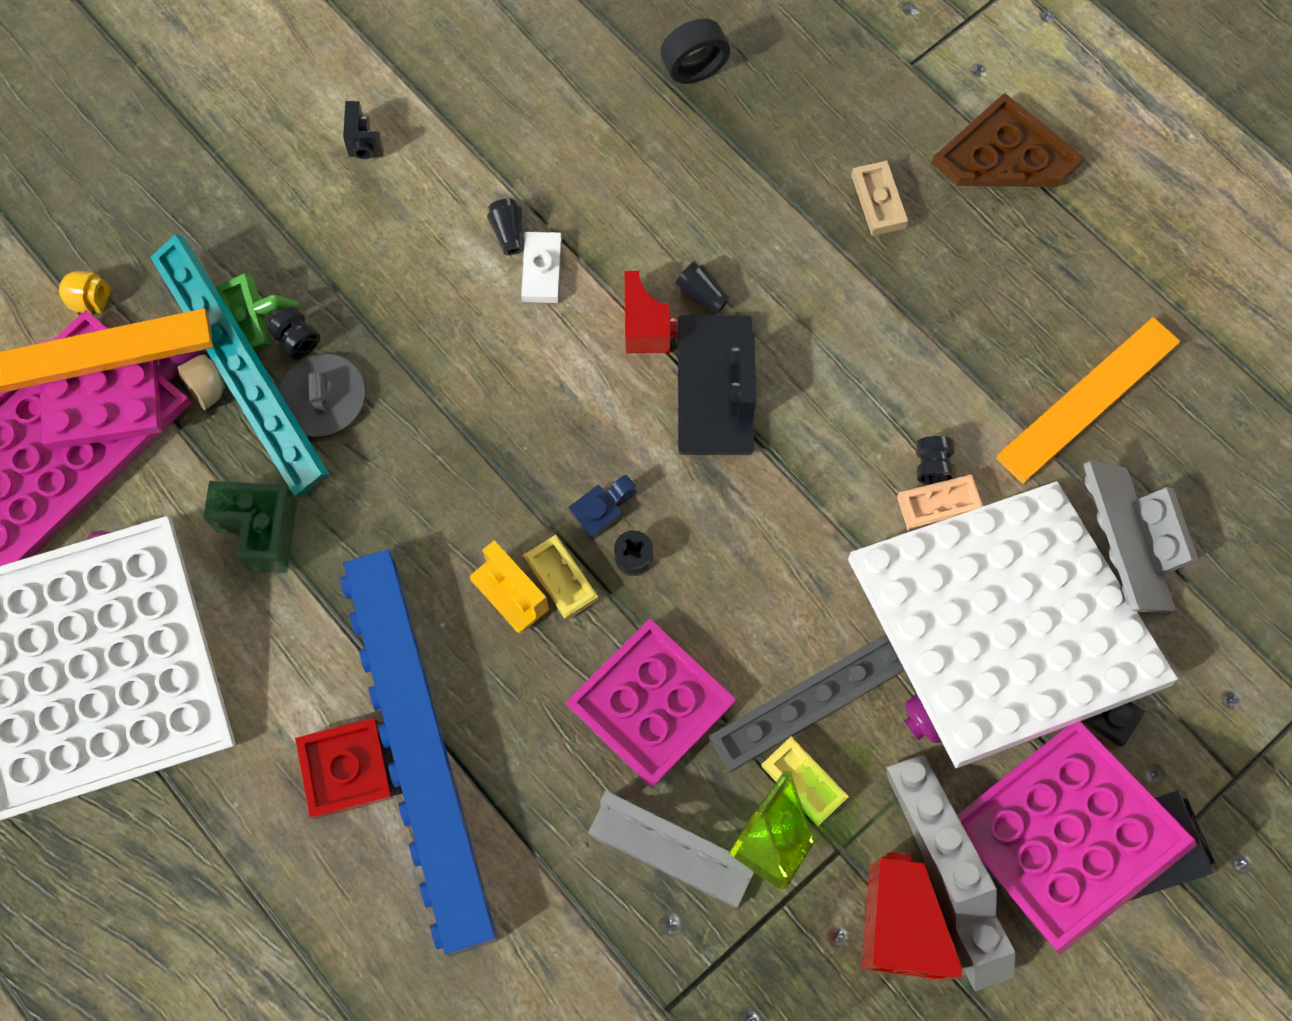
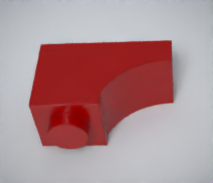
[624,270,677,354]

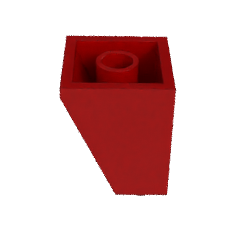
[861,852,962,981]

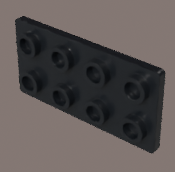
[678,315,756,455]

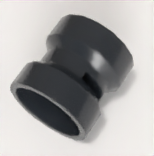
[268,307,321,359]
[916,436,956,485]

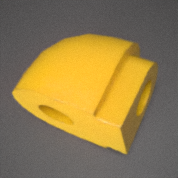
[59,271,112,315]

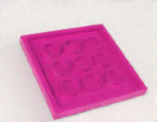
[957,721,1197,955]

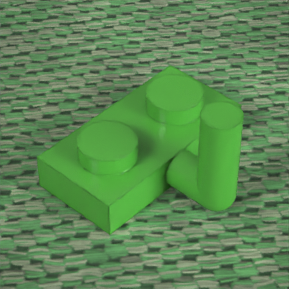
[215,273,300,351]

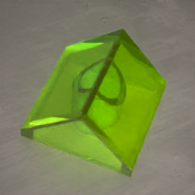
[728,771,814,889]

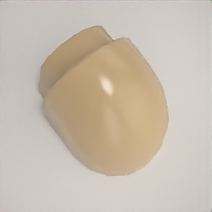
[178,355,226,410]

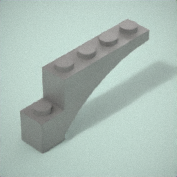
[886,755,1015,991]

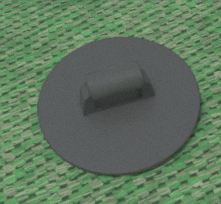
[278,354,366,437]

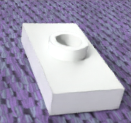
[521,232,562,303]

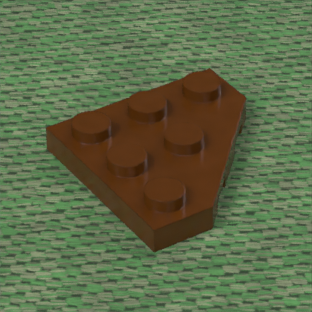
[931,93,1085,187]

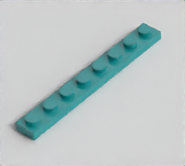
[150,234,330,497]

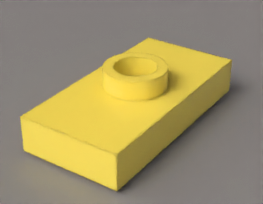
[523,535,599,621]
[761,736,849,826]

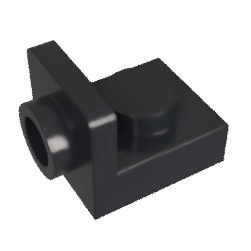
[343,101,384,159]
[1082,702,1146,747]

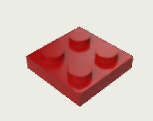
[295,718,393,819]

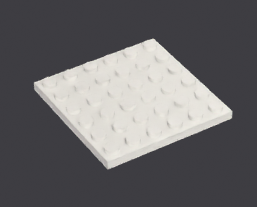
[848,481,1178,768]
[0,516,236,821]

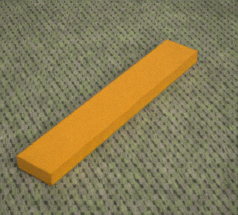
[0,308,213,393]
[996,317,1181,484]

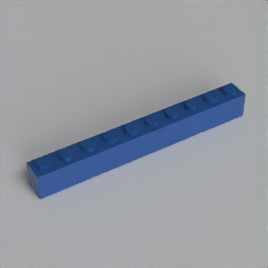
[340,549,498,957]

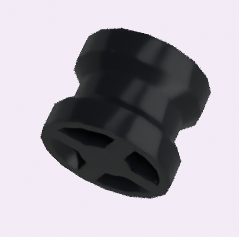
[614,530,653,576]

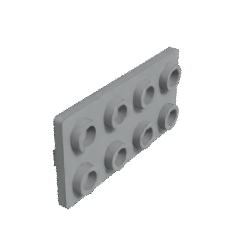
[1084,461,1199,614]

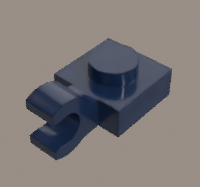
[568,474,637,540]

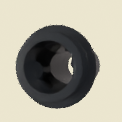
[487,198,524,256]
[675,261,730,314]

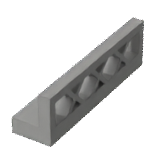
[588,791,757,908]

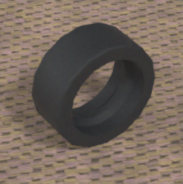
[661,18,730,84]

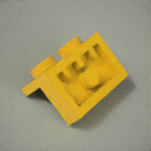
[470,540,549,634]

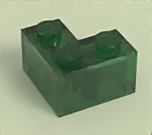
[203,481,297,573]

